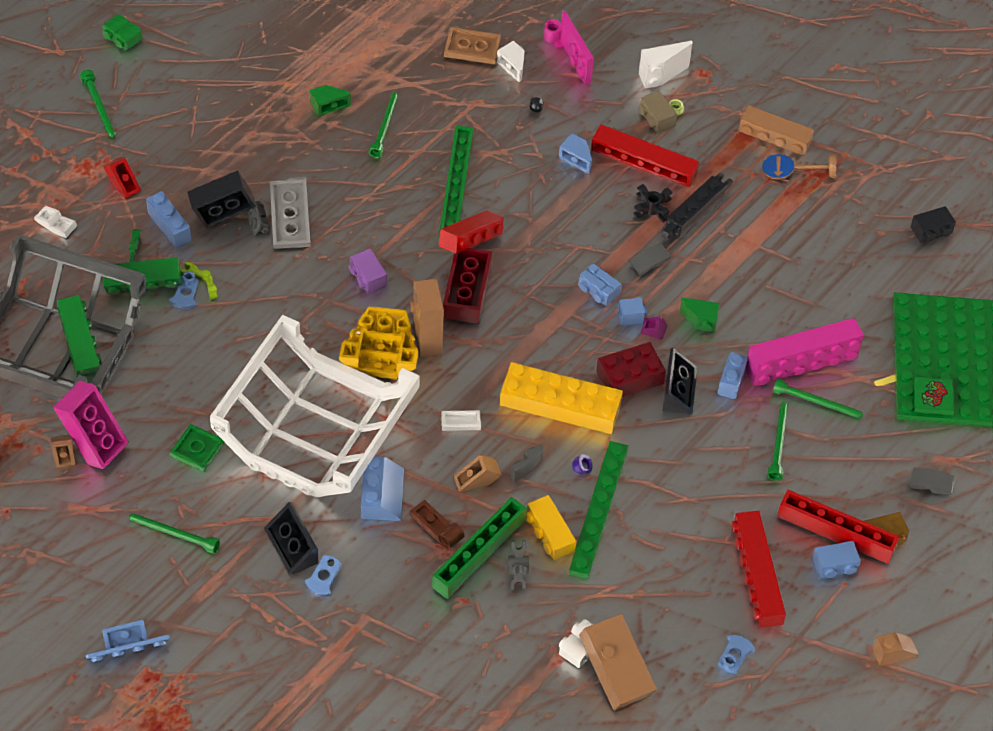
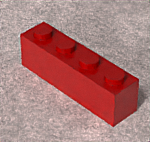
[439,210,504,253]

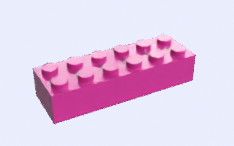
[746,318,864,386]

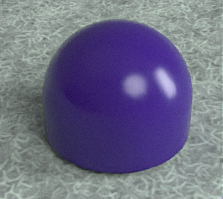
[572,454,593,474]

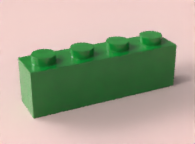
[103,257,182,294]
[57,295,102,377]

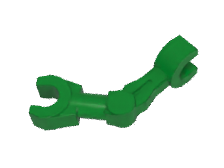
[129,229,141,262]

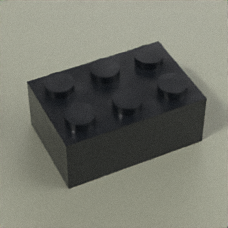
[187,170,256,228]

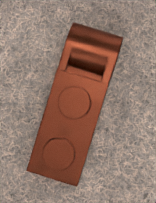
[410,500,465,549]

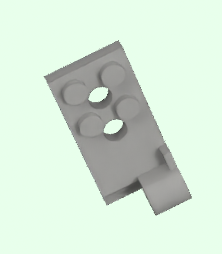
[270,177,311,249]

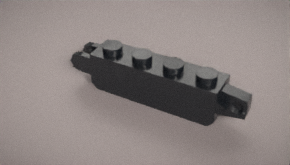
[662,172,733,241]

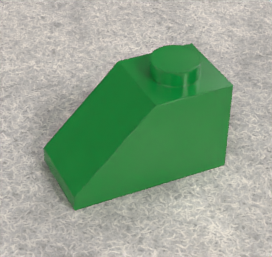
[310,85,351,117]
[680,297,719,332]

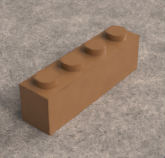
[739,105,814,155]

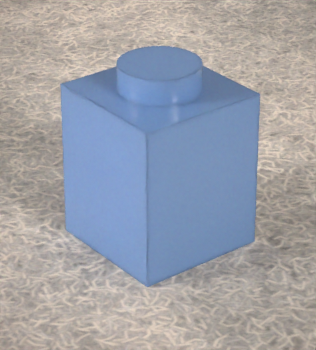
[618,298,647,326]

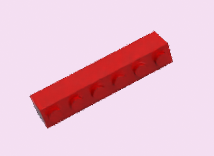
[591,124,699,187]
[777,489,900,564]
[731,510,786,628]

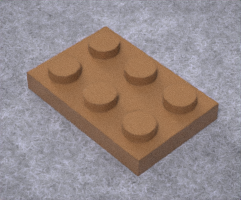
[444,27,501,64]

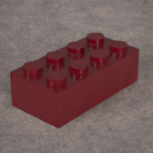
[443,248,493,324]

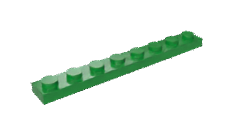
[438,126,473,241]
[569,441,629,579]

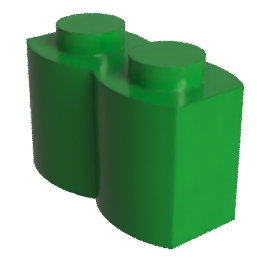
[102,14,143,50]

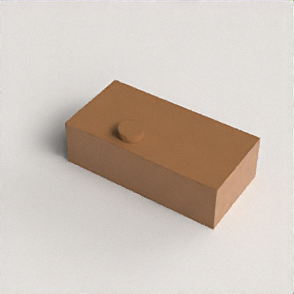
[410,279,444,358]
[579,614,657,711]

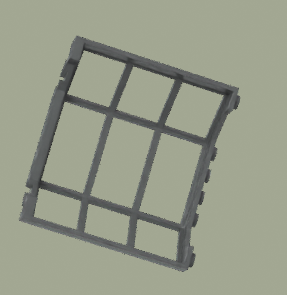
[0,234,146,398]

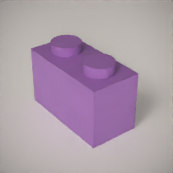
[349,248,388,294]

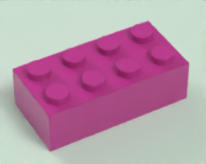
[53,381,129,469]

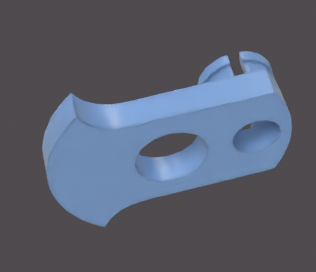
[169,271,199,309]
[304,555,342,596]
[718,635,755,674]

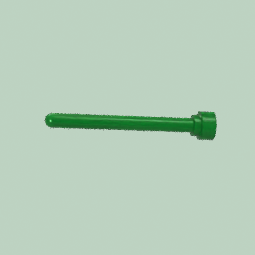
[80,70,115,138]
[369,92,398,158]
[773,378,863,418]
[767,402,788,481]
[129,514,220,554]

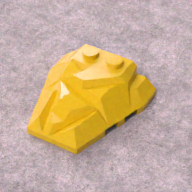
[339,306,418,379]

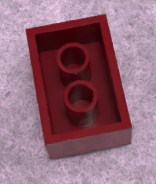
[596,342,666,397]

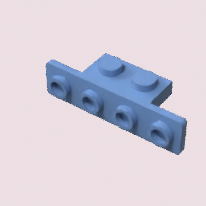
[86,620,170,662]

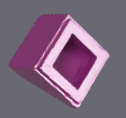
[641,317,667,339]

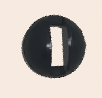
[529,97,544,113]

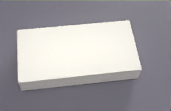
[441,410,481,431]

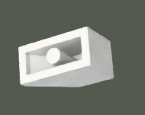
[497,41,525,82]

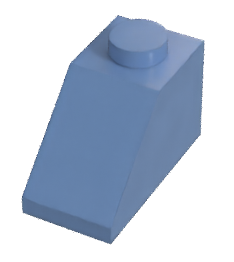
[559,133,592,174]

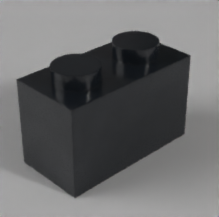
[910,206,956,243]

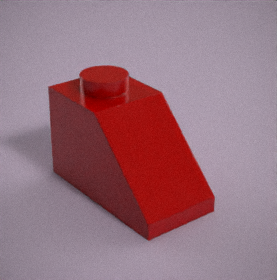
[103,157,141,198]

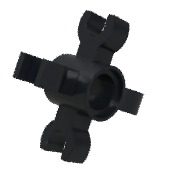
[633,184,673,222]

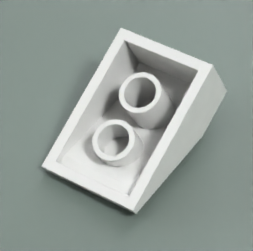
[639,41,693,89]

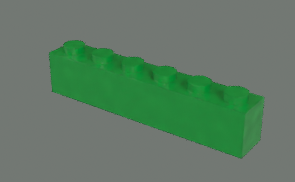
[432,497,527,599]

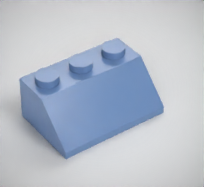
[361,456,404,521]

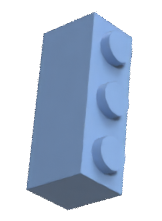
[146,191,192,249]

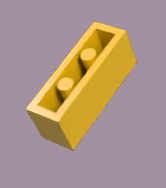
[526,495,577,561]

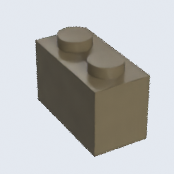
[639,91,677,133]

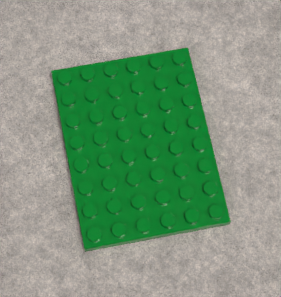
[893,292,993,427]

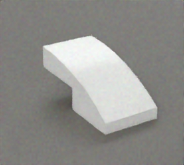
[34,206,77,238]

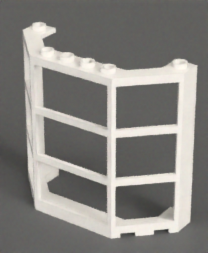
[210,315,420,497]

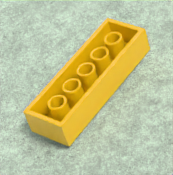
[500,362,623,434]

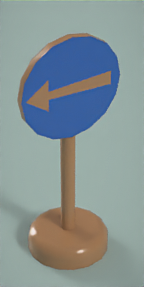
[762,154,836,179]

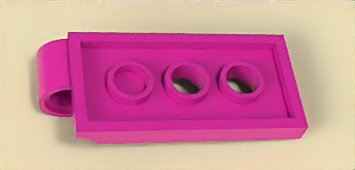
[544,11,594,84]

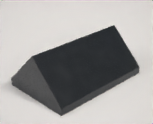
[662,347,697,415]
[264,502,319,575]

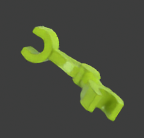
[181,262,218,300]

